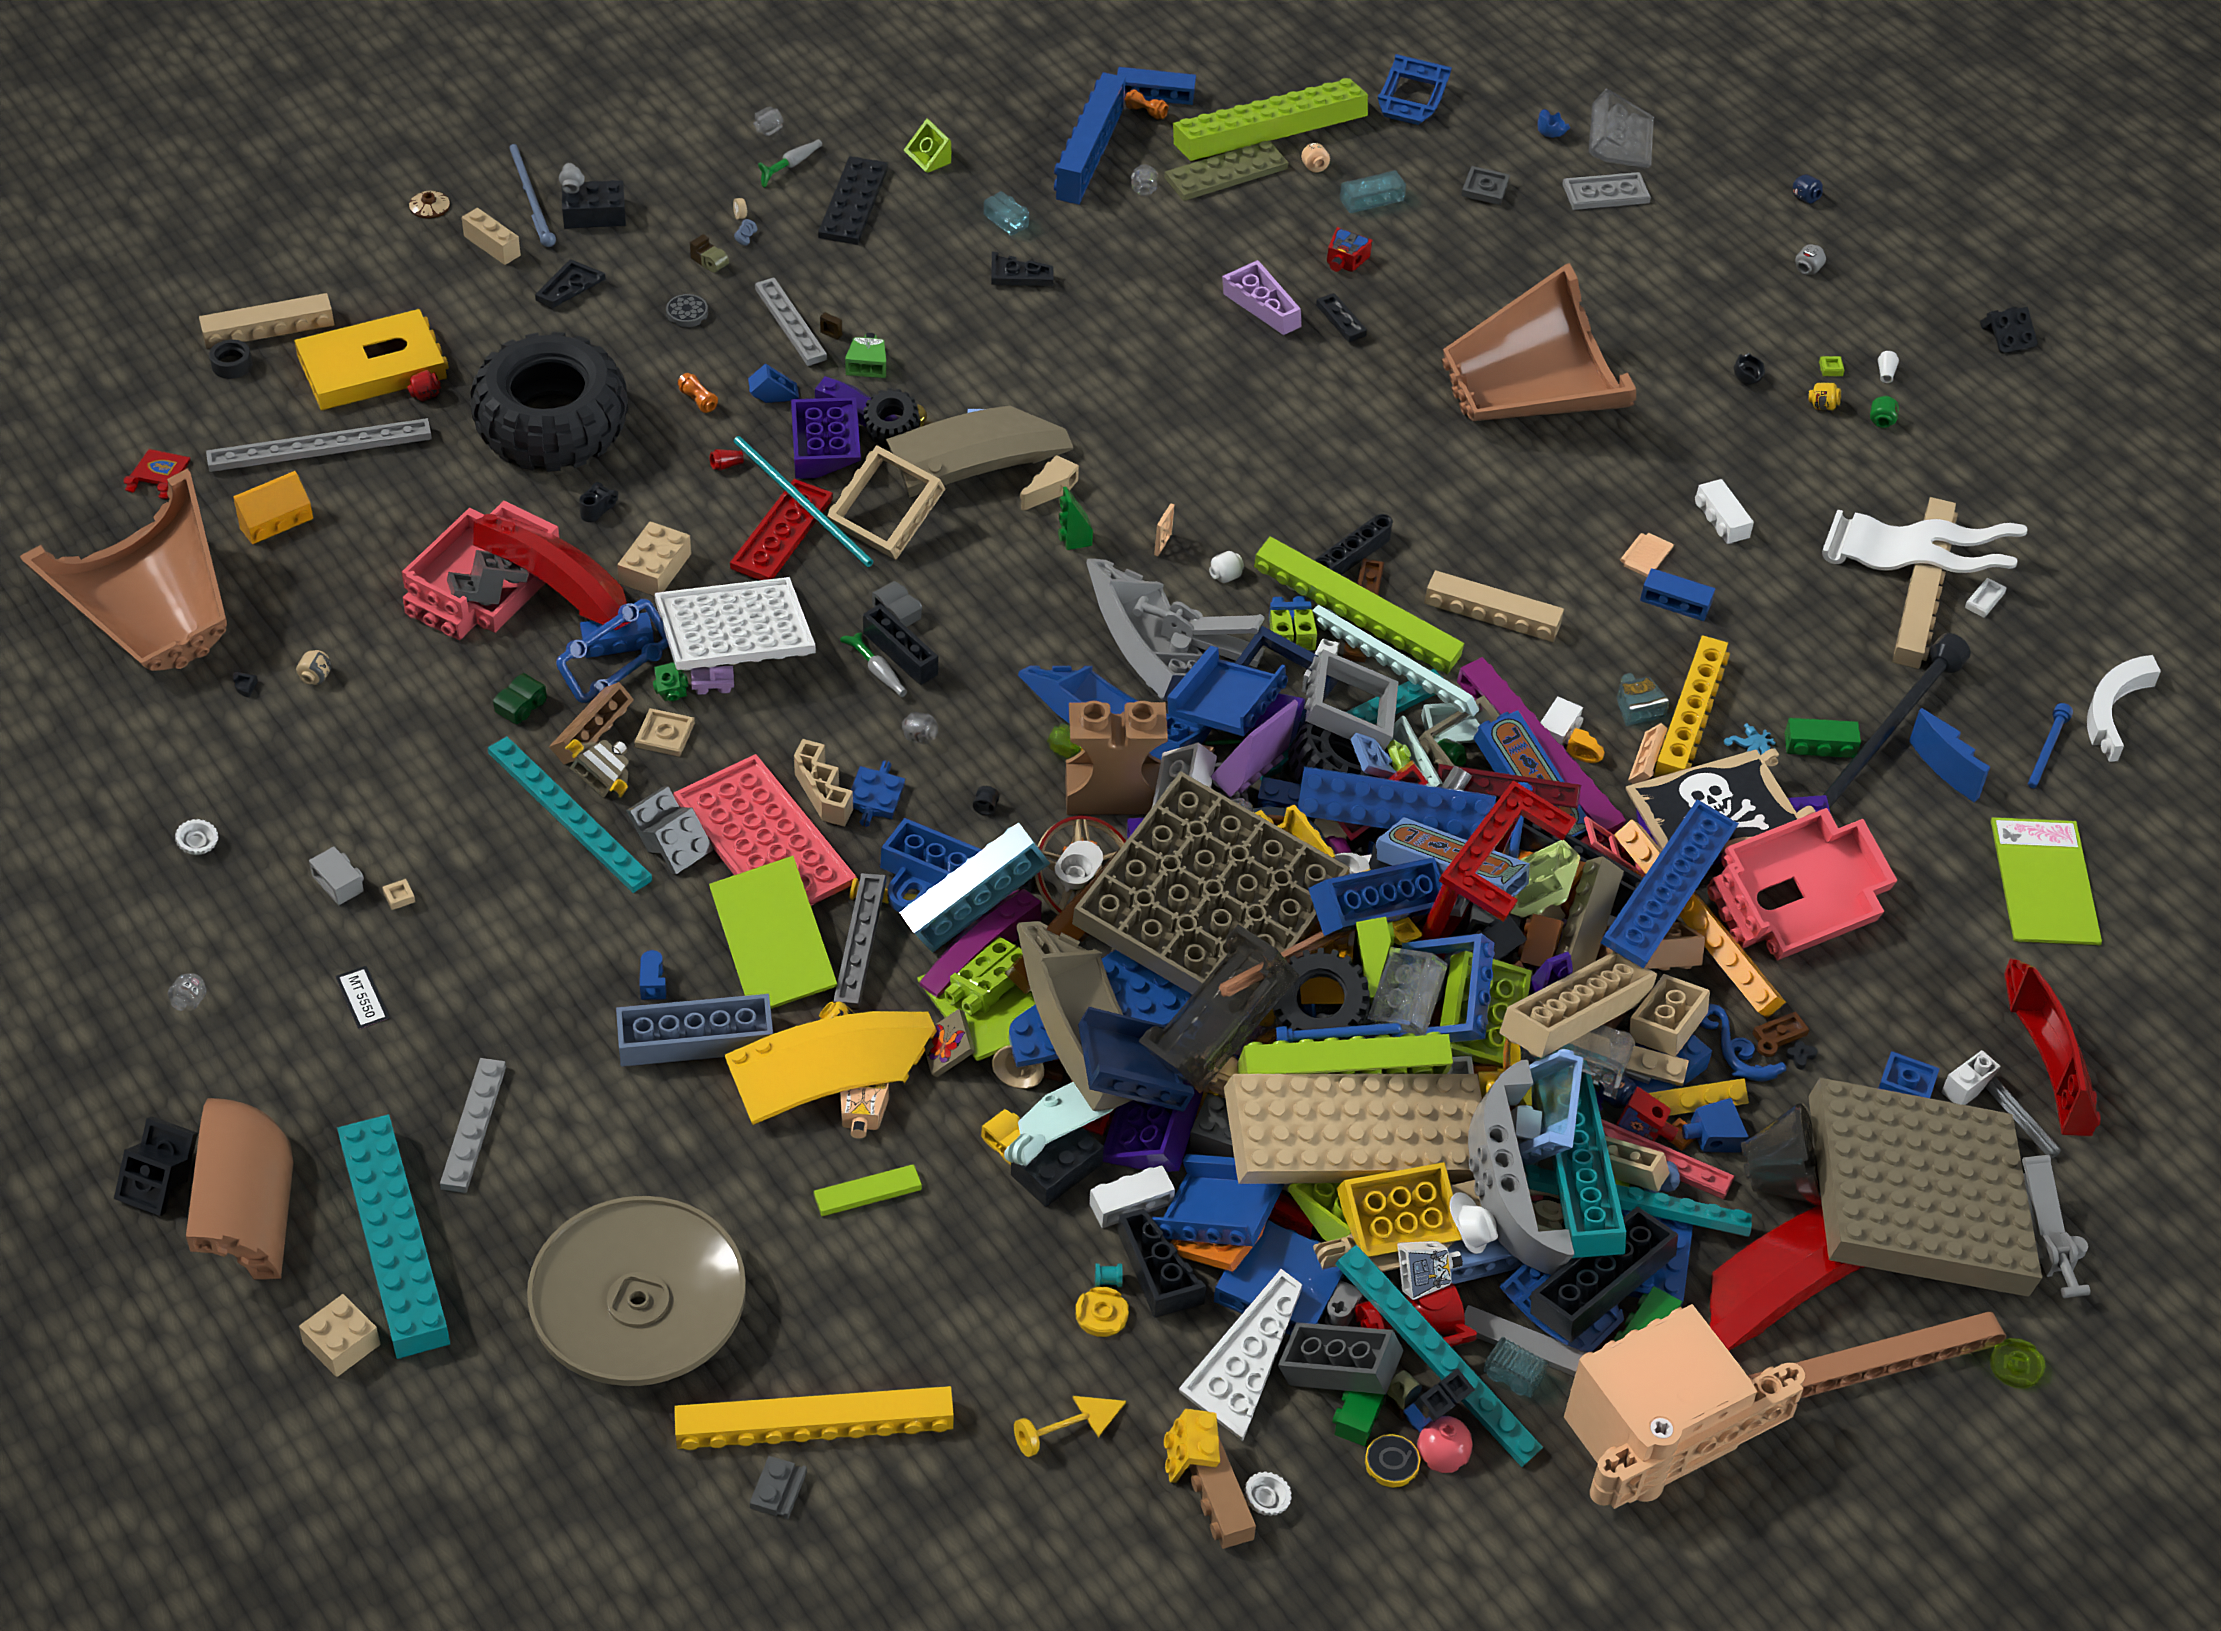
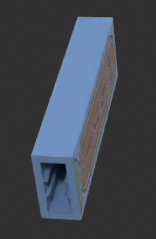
[1376,817,1530,897]

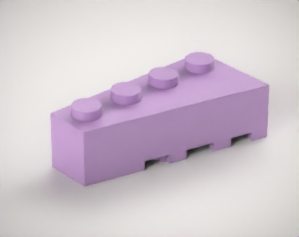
[1222,260,1302,335]

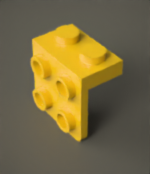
[1164,1408,1220,1483]

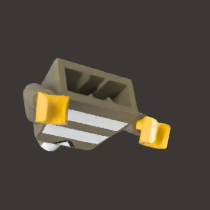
[565,739,629,798]

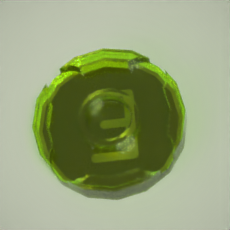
[1990,1338,2046,1389]

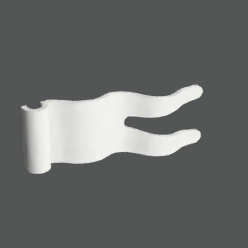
[1822,510,2027,573]

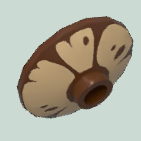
[409,191,450,219]

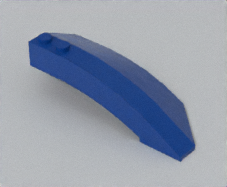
[1018,666,1212,760]

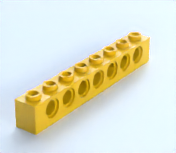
[1654,635,1730,778]

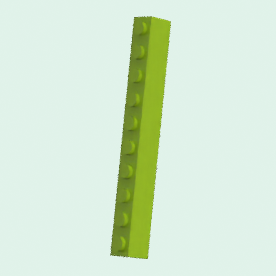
[1254,536,1464,674]

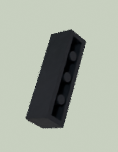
[863,604,938,686]

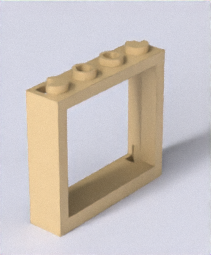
[827,445,945,560]

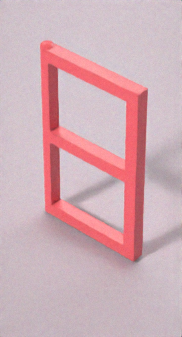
[1584,816,1645,878]

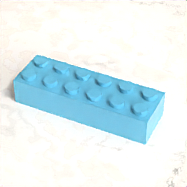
[900,823,1051,953]

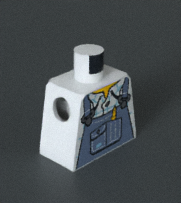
[1397,1241,1463,1299]

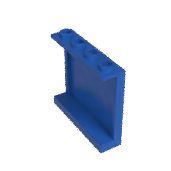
[1167,645,1288,736]
[1152,1154,1285,1247]
[1214,1219,1344,1335]

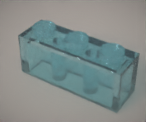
[1340,170,1406,213]

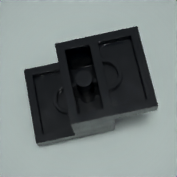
[114,1116,198,1216]

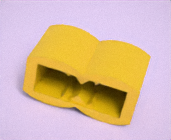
[981,1109,1020,1165]

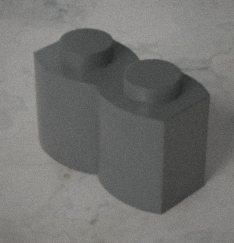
[872,581,922,627]

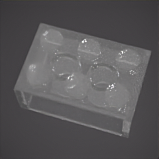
[1367,947,1448,1036]

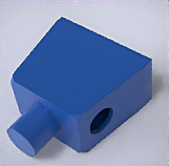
[1682,1098,1748,1152]

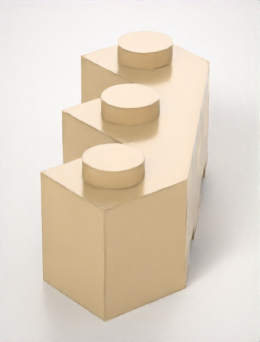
[794,739,853,827]

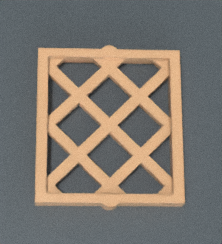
[1154,503,1175,556]

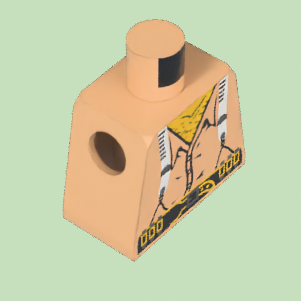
[840,1083,889,1139]

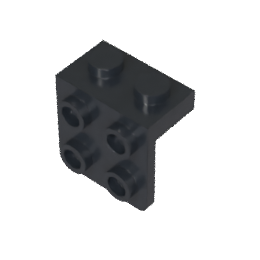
[1980,307,2038,354]

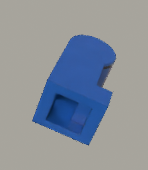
[640,950,666,1000]

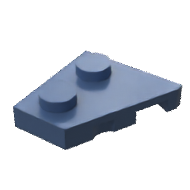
[1351,733,1397,779]

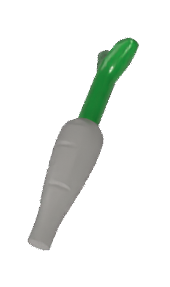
[758,139,822,188]
[840,632,907,697]

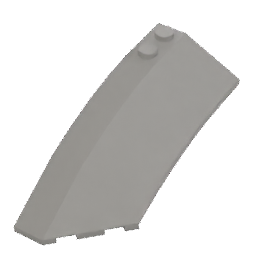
[1086,559,1203,701]

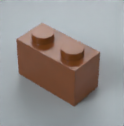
[1518,914,1564,968]

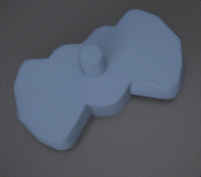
[734,219,757,246]

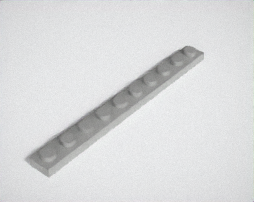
[206,418,432,472]

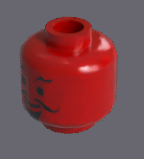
[407,370,442,402]

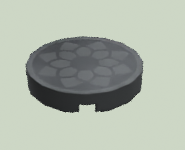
[666,294,708,327]

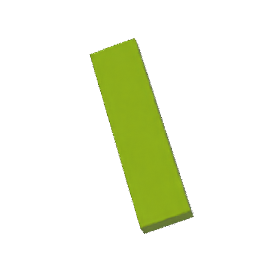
[814,1164,922,1217]

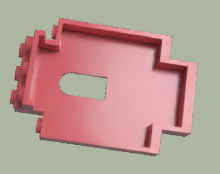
[402,501,559,640]
[1707,808,1898,961]

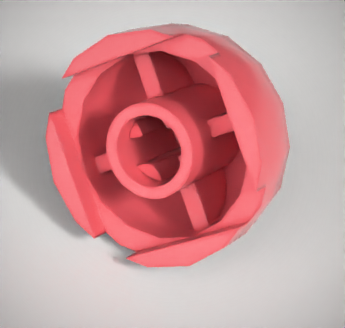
[1417,1416,1473,1473]

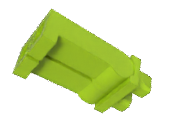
[944,936,1022,1015]

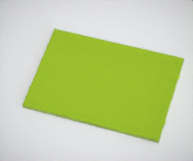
[917,975,1035,1061]

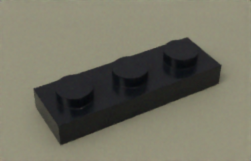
[1316,293,1367,342]

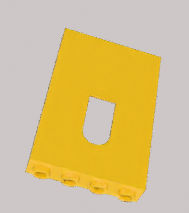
[294,309,449,410]

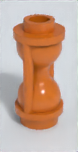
[1124,89,1169,120]
[678,373,718,413]

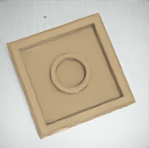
[635,708,695,757]

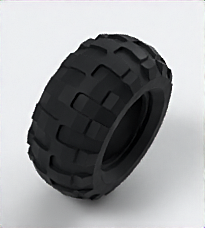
[470,332,628,472]

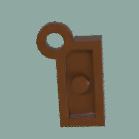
[1752,1011,1809,1057]

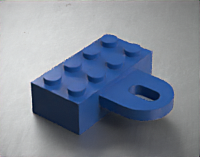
[880,818,982,912]

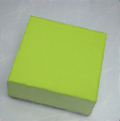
[1819,356,1845,376]

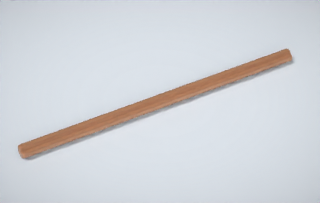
[1219,929,1356,997]

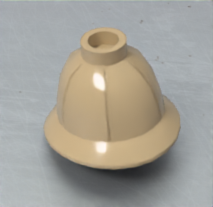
[992,1045,1044,1089]

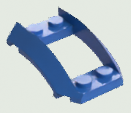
[1378,54,1452,125]
[1500,1260,1624,1353]

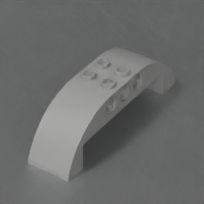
[1468,1060,1574,1275]

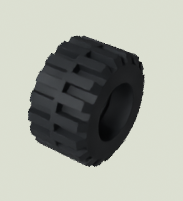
[864,388,920,448]

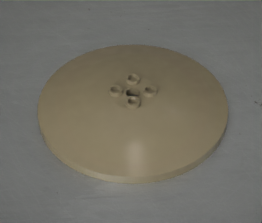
[527,1196,746,1386]

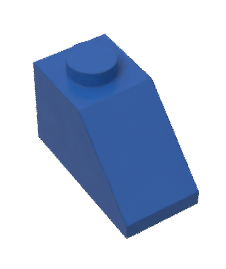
[748,363,799,403]

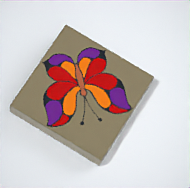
[924,1009,976,1077]

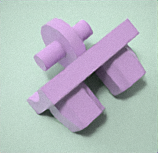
[691,666,734,694]

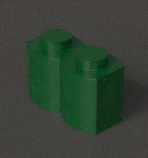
[493,673,547,724]

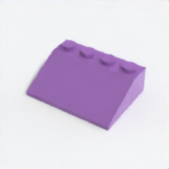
[1210,699,1298,797]

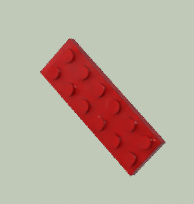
[730,479,833,580]

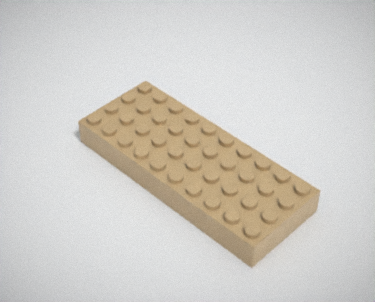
[1224,1074,1482,1184]

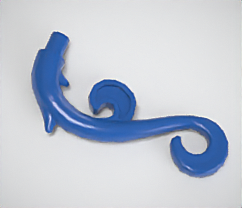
[1699,1004,1786,1081]

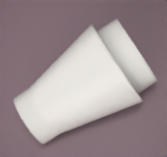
[1878,351,1899,383]

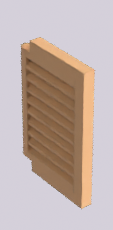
[1620,533,1674,577]

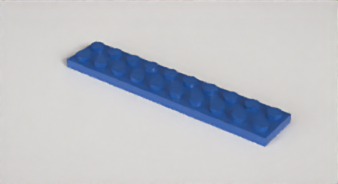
[1600,799,1739,969]

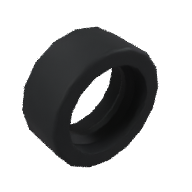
[209,339,253,379]

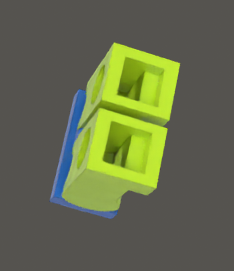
[1269,596,1317,650]

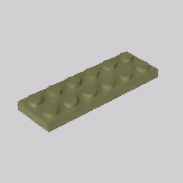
[1164,141,1288,201]

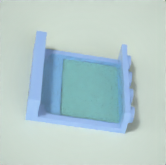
[1518,1049,1583,1165]

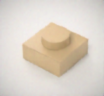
[383,879,415,910]

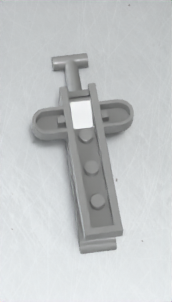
[1133,596,1265,668]
[2022,1155,2090,1298]

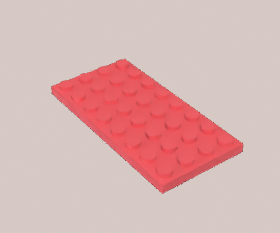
[674,754,857,906]

